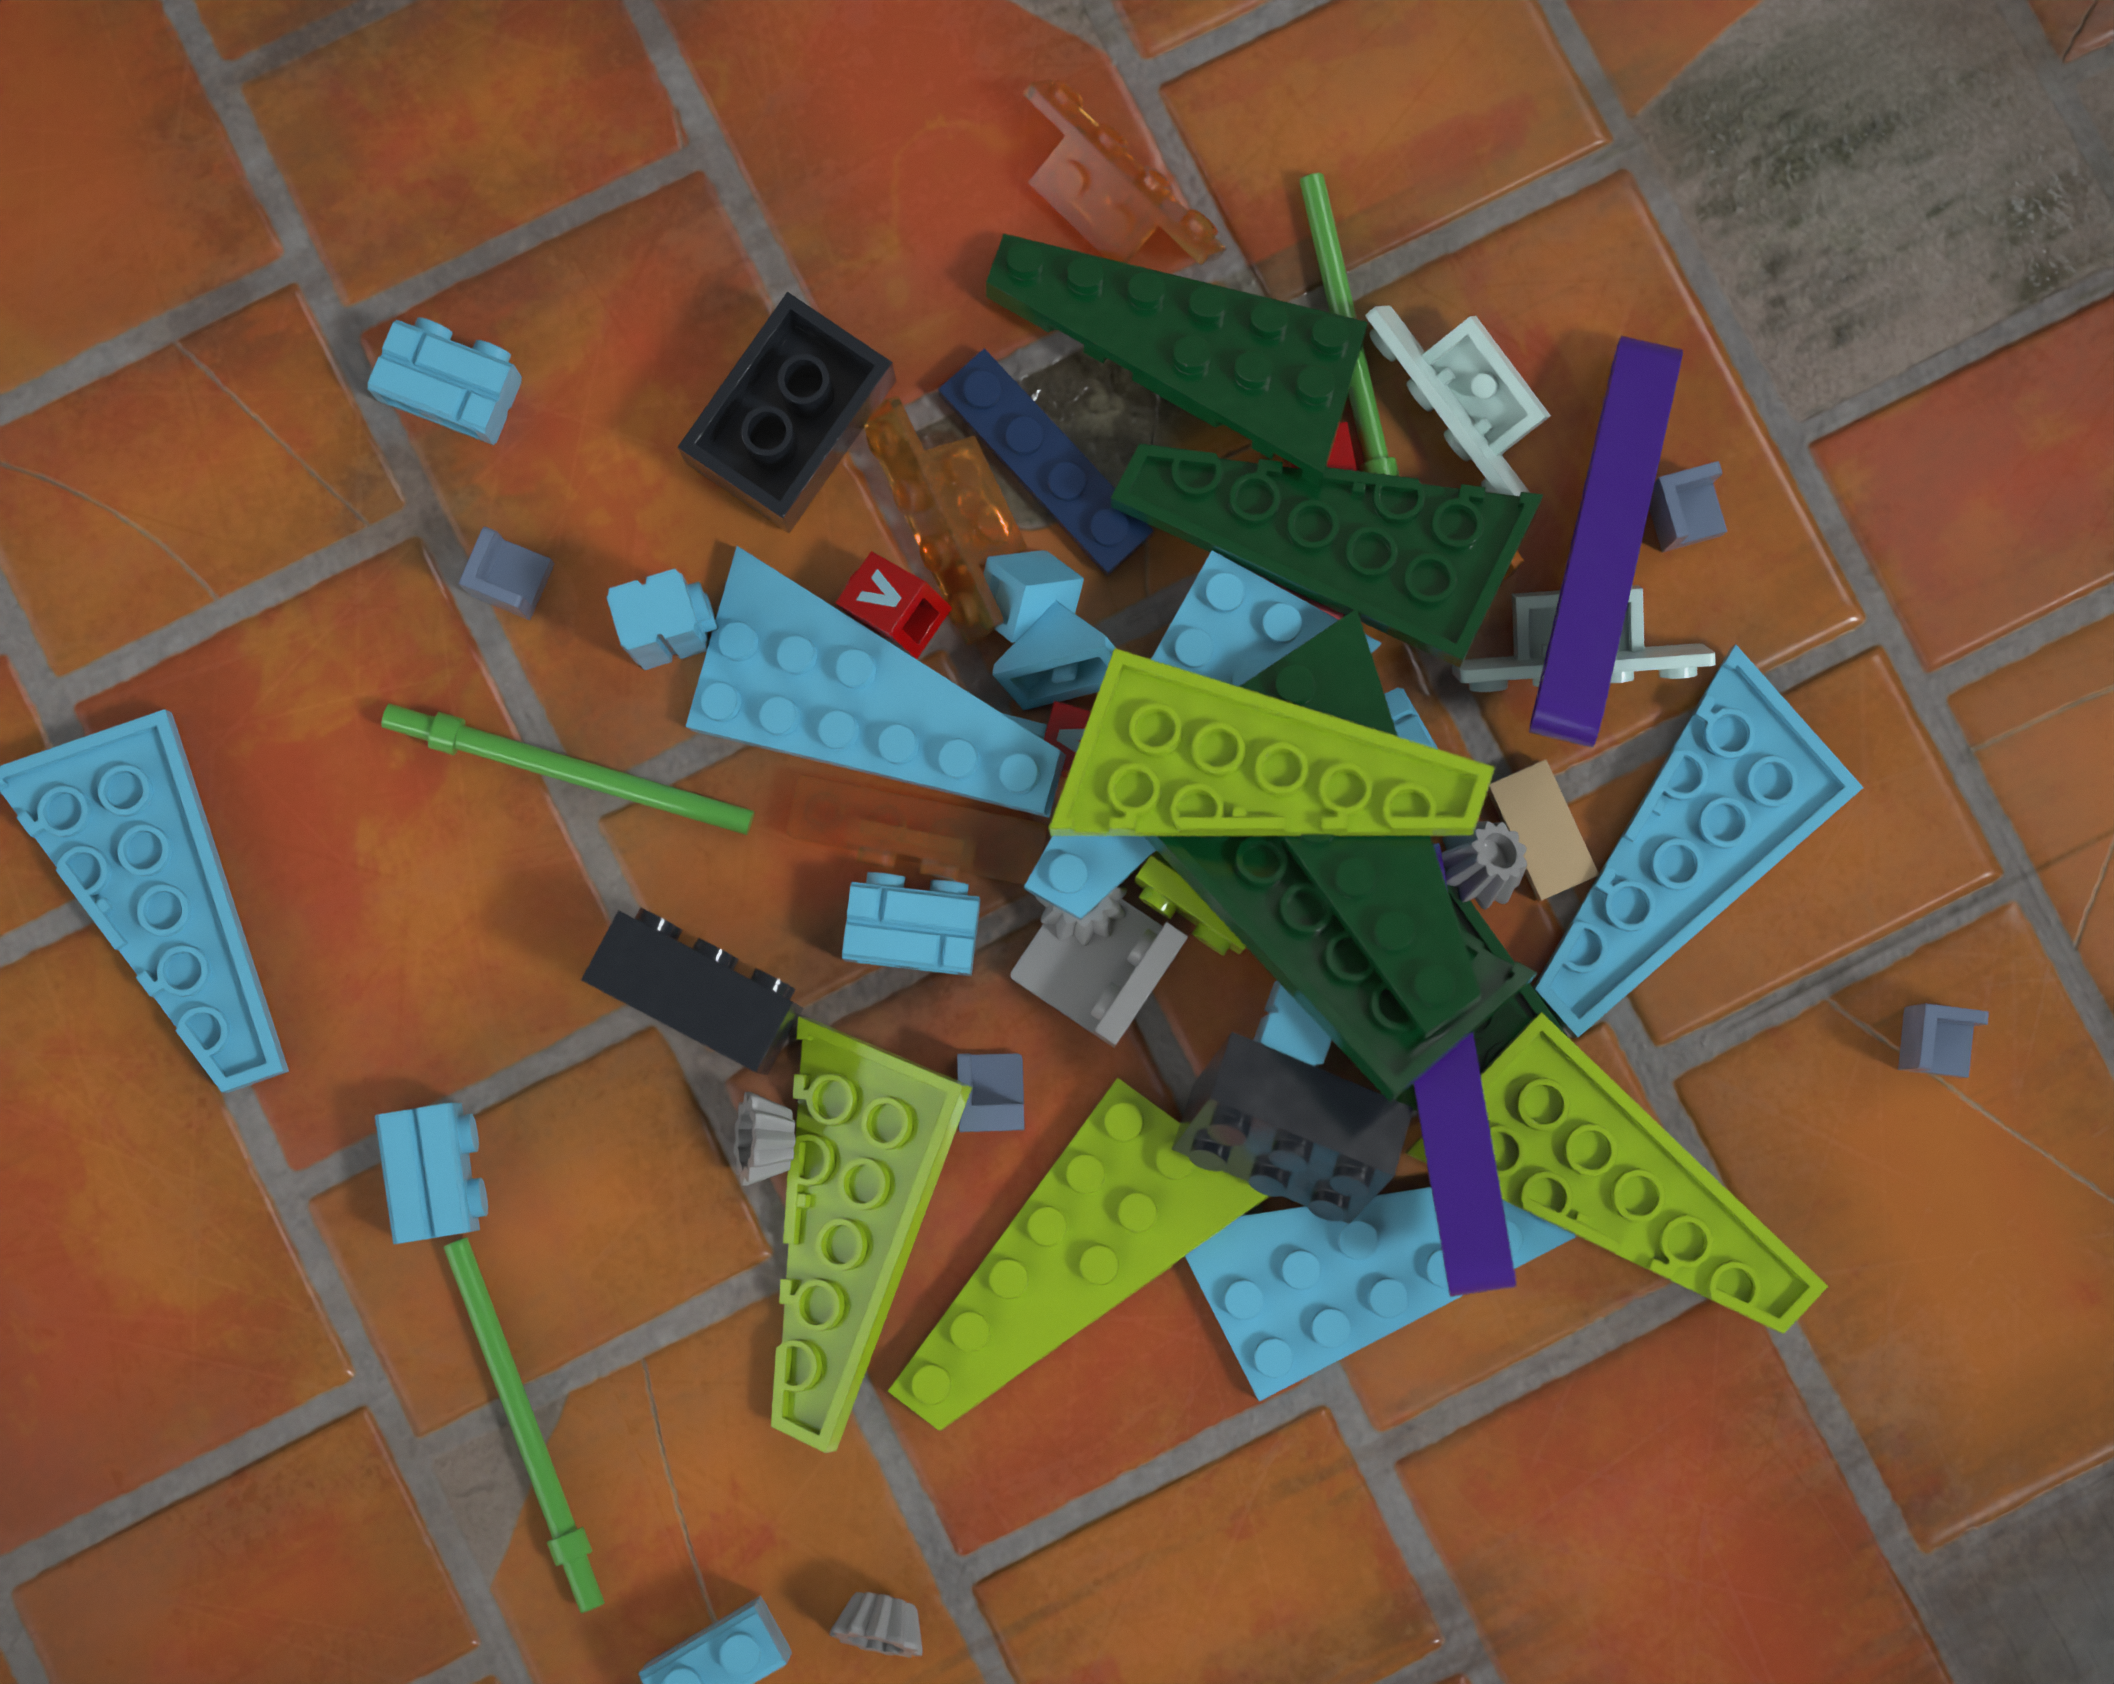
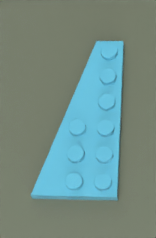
[686,546,1066,817]
[1024,551,1382,920]
[1533,644,1864,1038]
[0,709,289,1093]
[1185,1187,1577,1401]

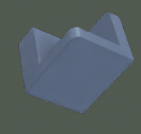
[1649,461,1727,553]
[458,526,555,620]
[1898,1004,1989,1078]
[957,1053,1025,1132]

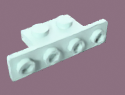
[1365,306,1551,496]
[1452,585,1715,692]

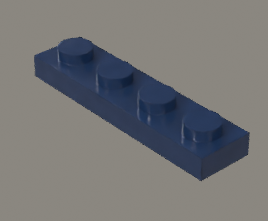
[938,348,1154,577]

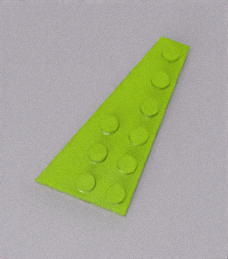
[1049,648,1495,836]
[1405,1012,1828,1334]
[771,1016,972,1453]
[888,1078,1270,1431]

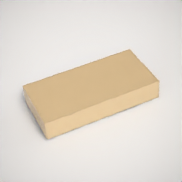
[1487,759,1599,902]

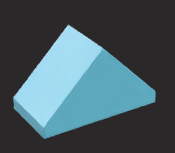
[992,600,1115,710]

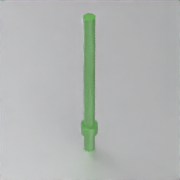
[1299,173,1400,476]
[381,703,754,835]
[443,1237,605,1613]

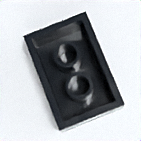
[678,292,896,534]
[581,907,803,1076]
[1172,1032,1414,1224]

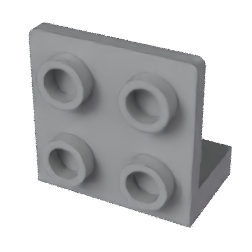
[1011,899,1188,1048]

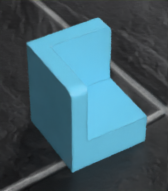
[974,550,1084,643]

